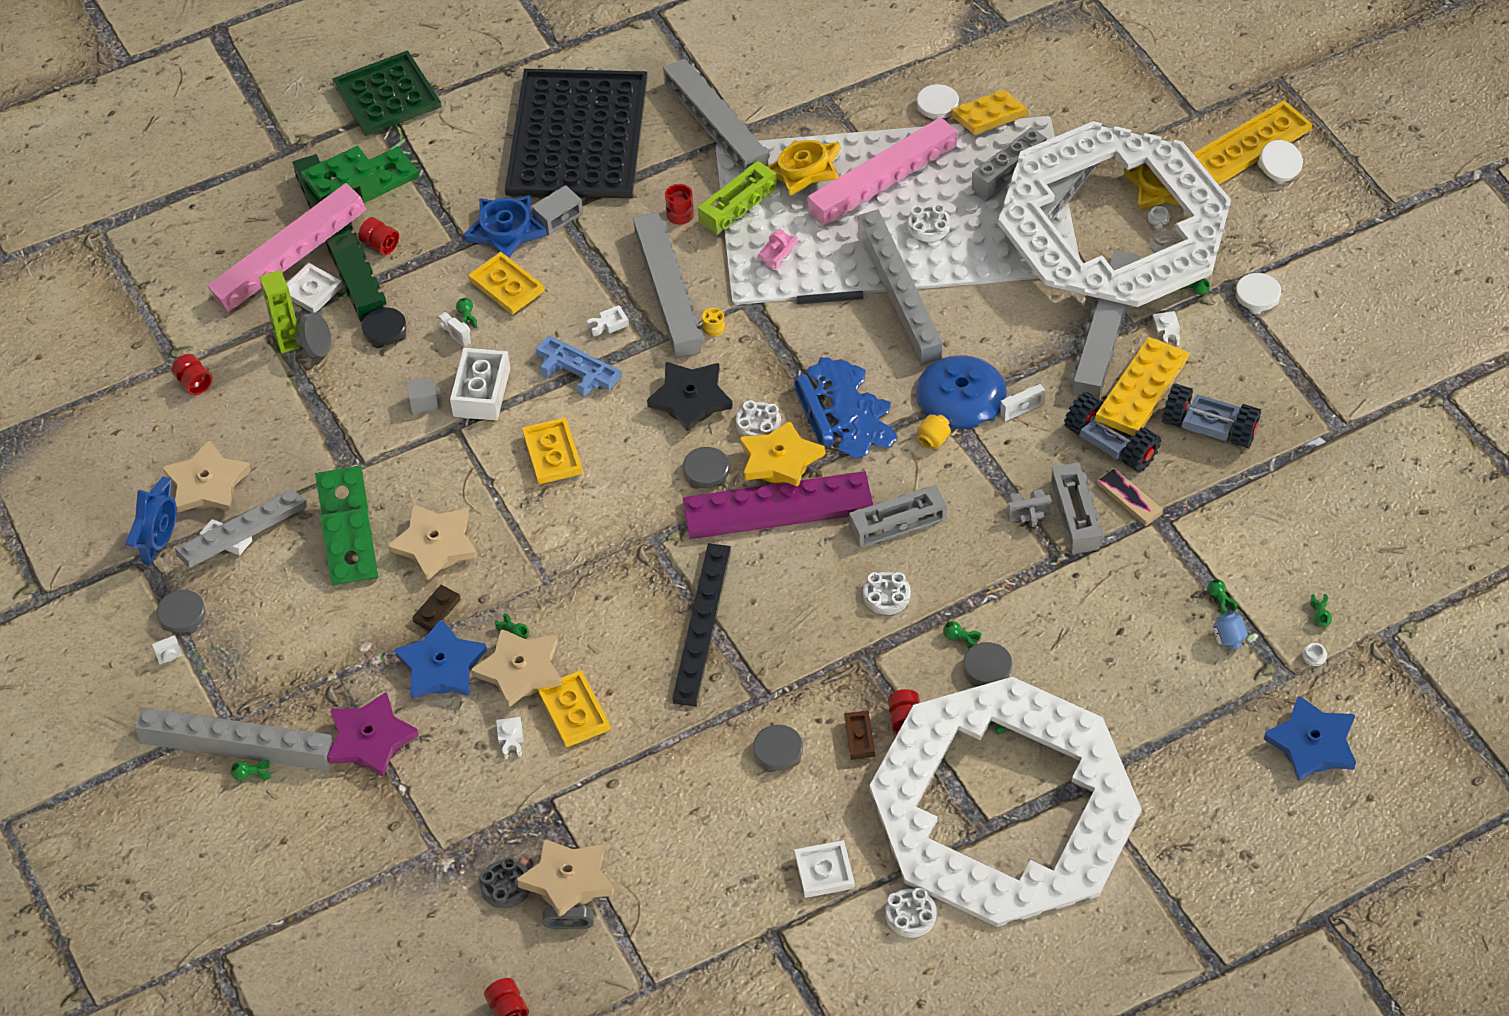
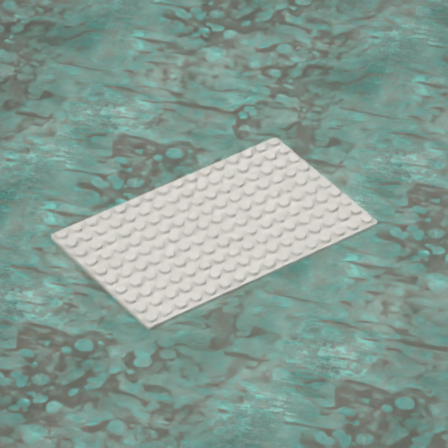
[716,116,1080,305]

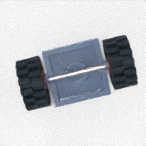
[1162,383,1261,449]
[1064,392,1162,473]

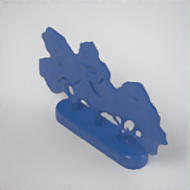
[794,357,897,458]

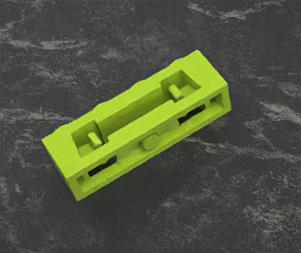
[698,161,777,234]
[259,270,302,354]

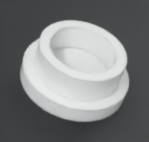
[1148,206,1170,226]
[1302,643,1327,666]

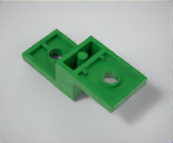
[301,145,420,203]
[315,465,379,586]

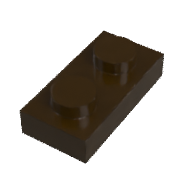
[412,584,461,632]

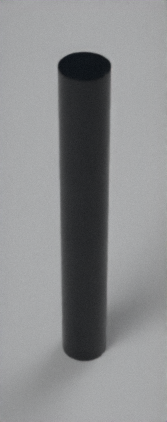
[797,290,863,304]

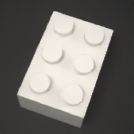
[450,348,510,421]

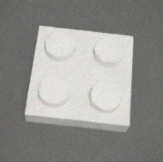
[287,263,343,313]
[794,840,855,898]

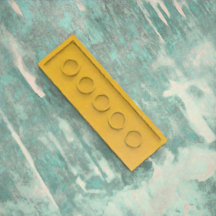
[1193,100,1313,185]
[1095,337,1190,436]

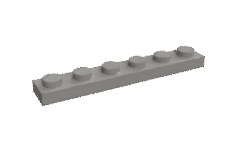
[175,489,307,568]

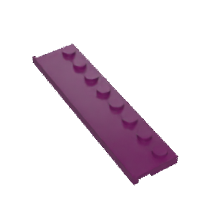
[683,471,873,539]

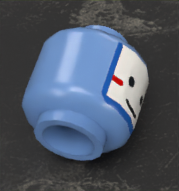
[1213,612,1248,650]

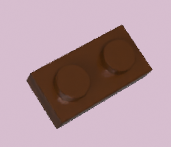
[844,710,875,760]

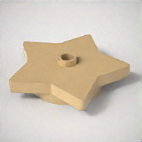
[163,441,251,513]
[388,505,477,580]
[472,630,562,706]
[517,840,614,917]

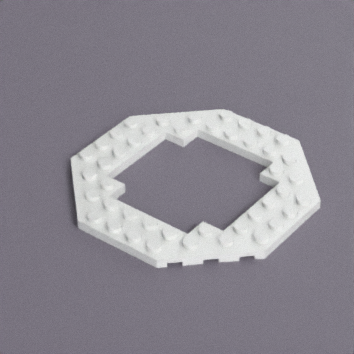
[998,121,1231,307]
[869,677,1142,927]

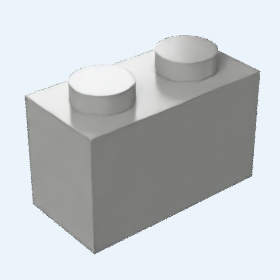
[532,185,583,235]

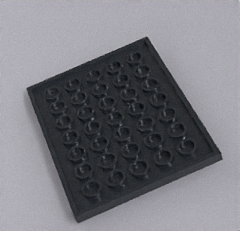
[505,68,648,198]

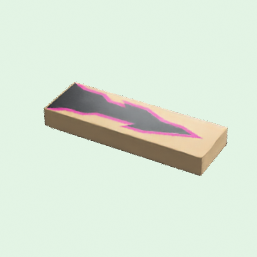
[1097,468,1163,526]

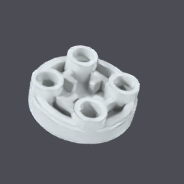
[917,84,959,121]
[1258,140,1303,184]
[907,204,951,242]
[1235,273,1281,314]
[736,400,781,436]
[863,572,911,615]
[885,888,937,938]

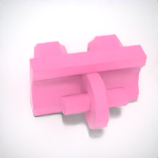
[758,229,798,270]

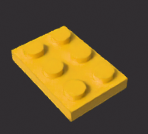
[951,89,1028,135]
[468,252,545,315]
[522,417,583,485]
[537,670,611,748]

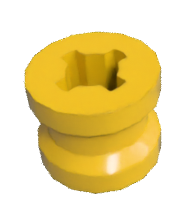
[702,308,725,336]

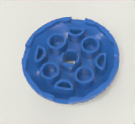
[916,355,1007,429]

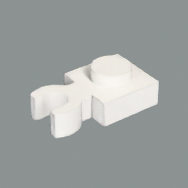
[587,305,629,336]
[1152,311,1180,346]
[438,312,471,348]
[496,717,524,760]

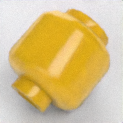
[917,414,951,449]

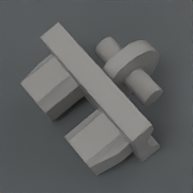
[1008,489,1052,527]

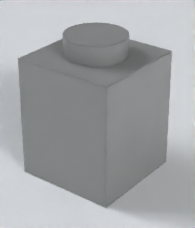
[406,377,442,414]

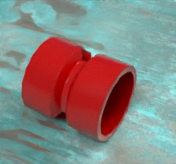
[665,184,694,225]
[358,217,400,255]
[171,353,213,395]
[888,689,920,734]
[484,978,529,1016]

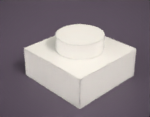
[152,635,182,665]

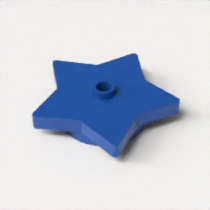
[464,195,547,257]
[125,477,177,565]
[395,620,487,699]
[1264,696,1356,781]

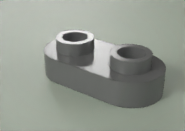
[542,905,594,929]

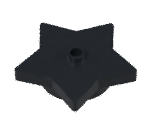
[647,362,733,431]

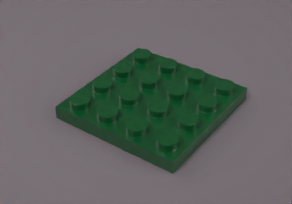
[332,50,442,136]

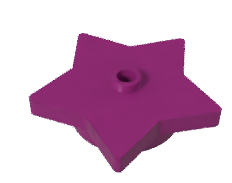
[327,693,419,776]

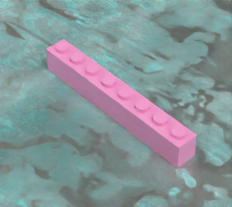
[808,117,957,226]
[207,183,367,313]

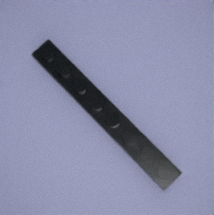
[672,543,731,707]

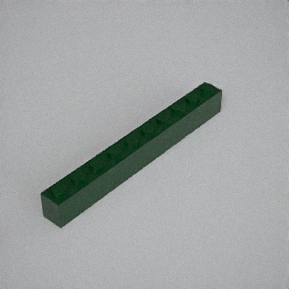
[292,154,387,322]

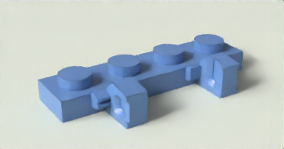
[536,335,622,397]

